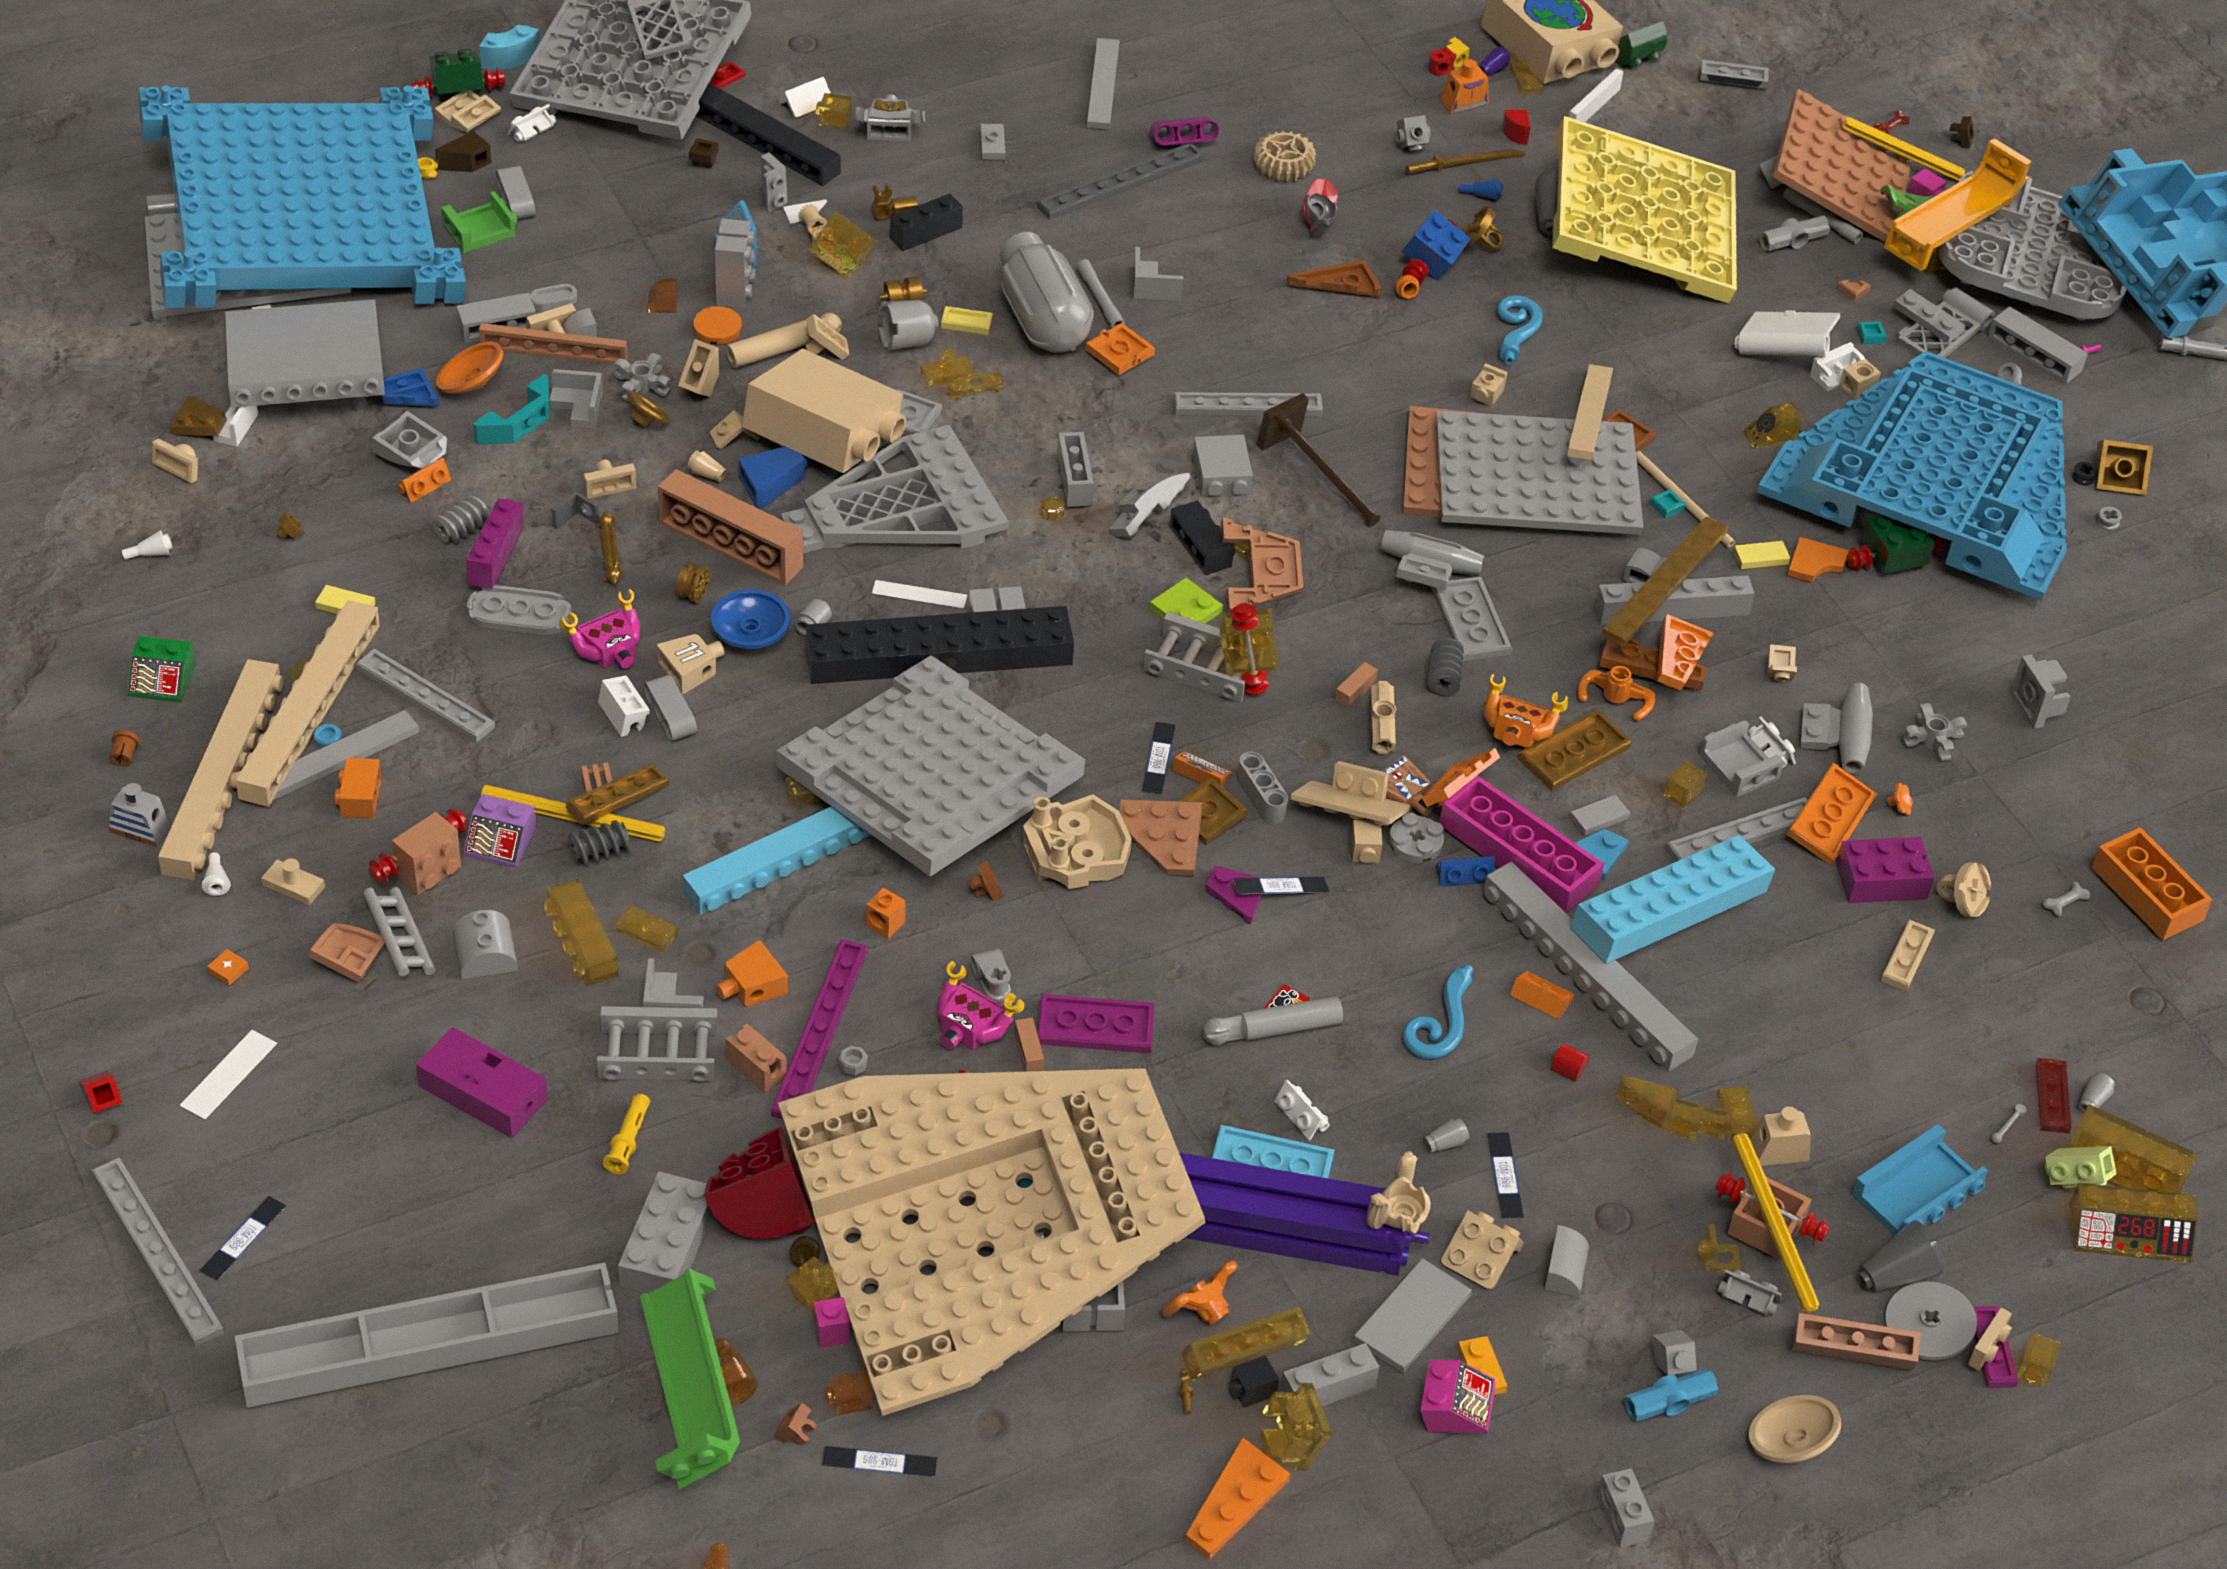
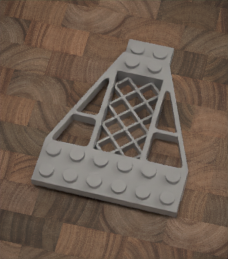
[781,425,1009,553]

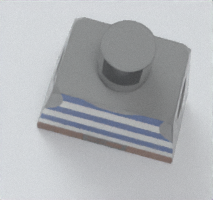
[109,783,171,847]

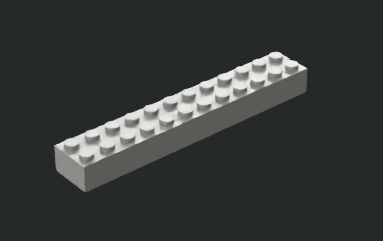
[235,1263,619,1408]

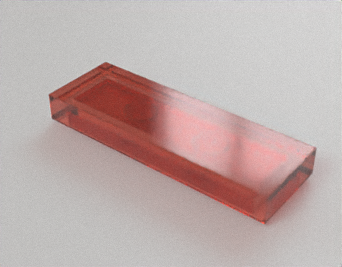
[2036,1058,2072,1134]

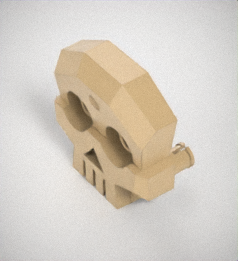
[1023,794,1132,889]

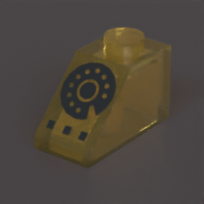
[1743,402,1803,449]

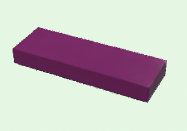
[1973,1306,2019,1388]

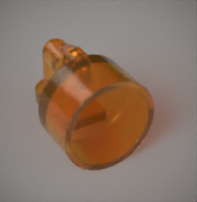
[715,1338,758,1408]

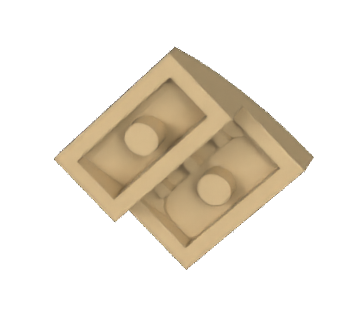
[434,90,501,132]

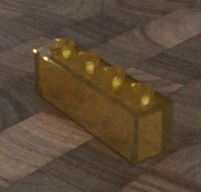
[544,879,619,987]
[1181,1306,1311,1381]

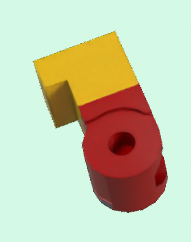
[1428,37,1470,76]

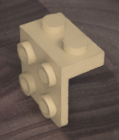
[1442,1211,1525,1289]

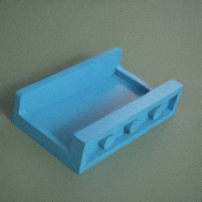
[1851,1124,1988,1236]

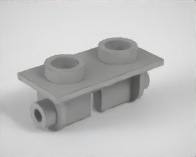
[1717,1269,1782,1316]

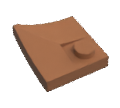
[308,923,386,983]

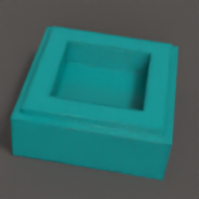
[1856,321,1887,345]
[1650,489,1686,519]

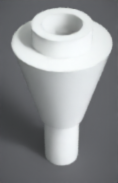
[122,530,173,560]
[202,853,231,896]

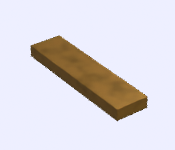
[566,763,669,825]

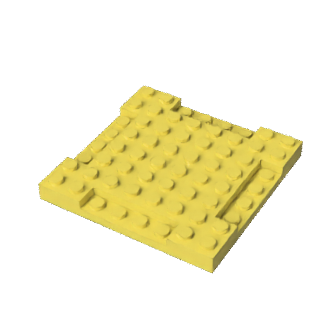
[1552,116,1737,303]

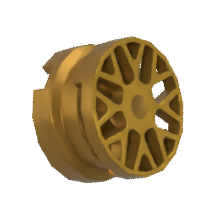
[676,562,710,603]

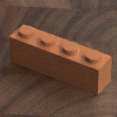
[1791,1313,1921,1370]

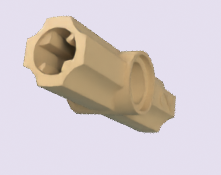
[1370,681,1396,754]

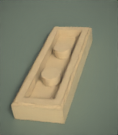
[1881,920,1935,992]

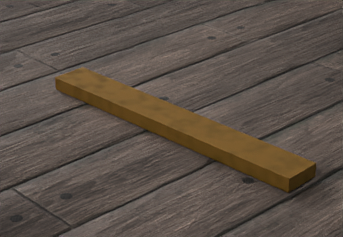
[1602,516,1728,646]

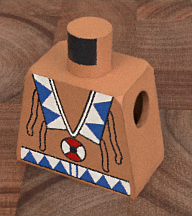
[1382,755,1434,818]

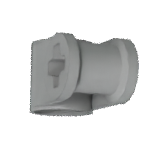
[971,948,1011,1002]

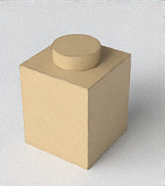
[1351,819,1382,863]

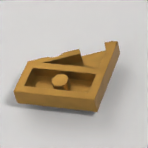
[169,396,227,436]

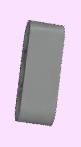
[496,166,535,219]
[644,675,697,741]
[1237,752,1288,825]

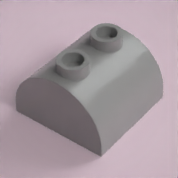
[453,910,518,979]

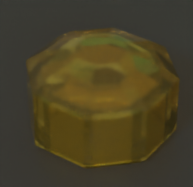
[1041,496,1065,521]

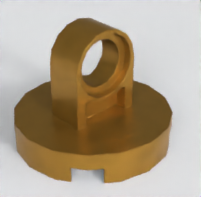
[1462,206,1504,252]

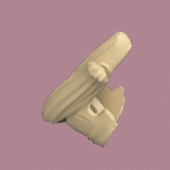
[1367,1151,1431,1233]

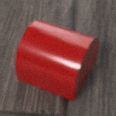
[1551,1043,1590,1082]

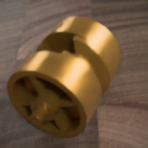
[879,276,927,302]

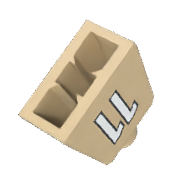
[657,634,724,694]

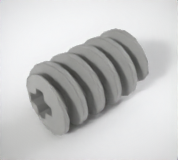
[432,495,490,543]

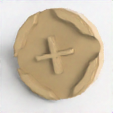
[1936,862,1991,917]

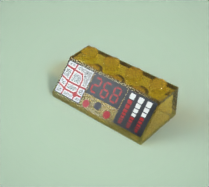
[2070,1183,2198,1263]

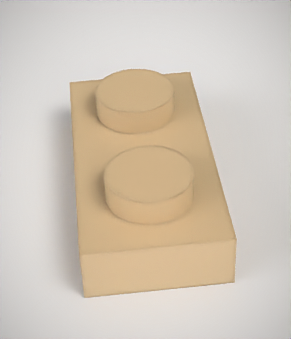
[1968,1308,2012,1371]

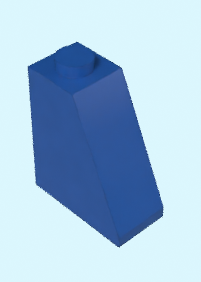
[739,447,807,509]

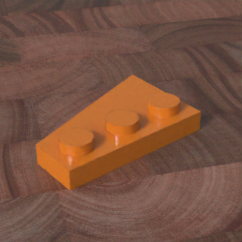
[1422,748,1500,807]

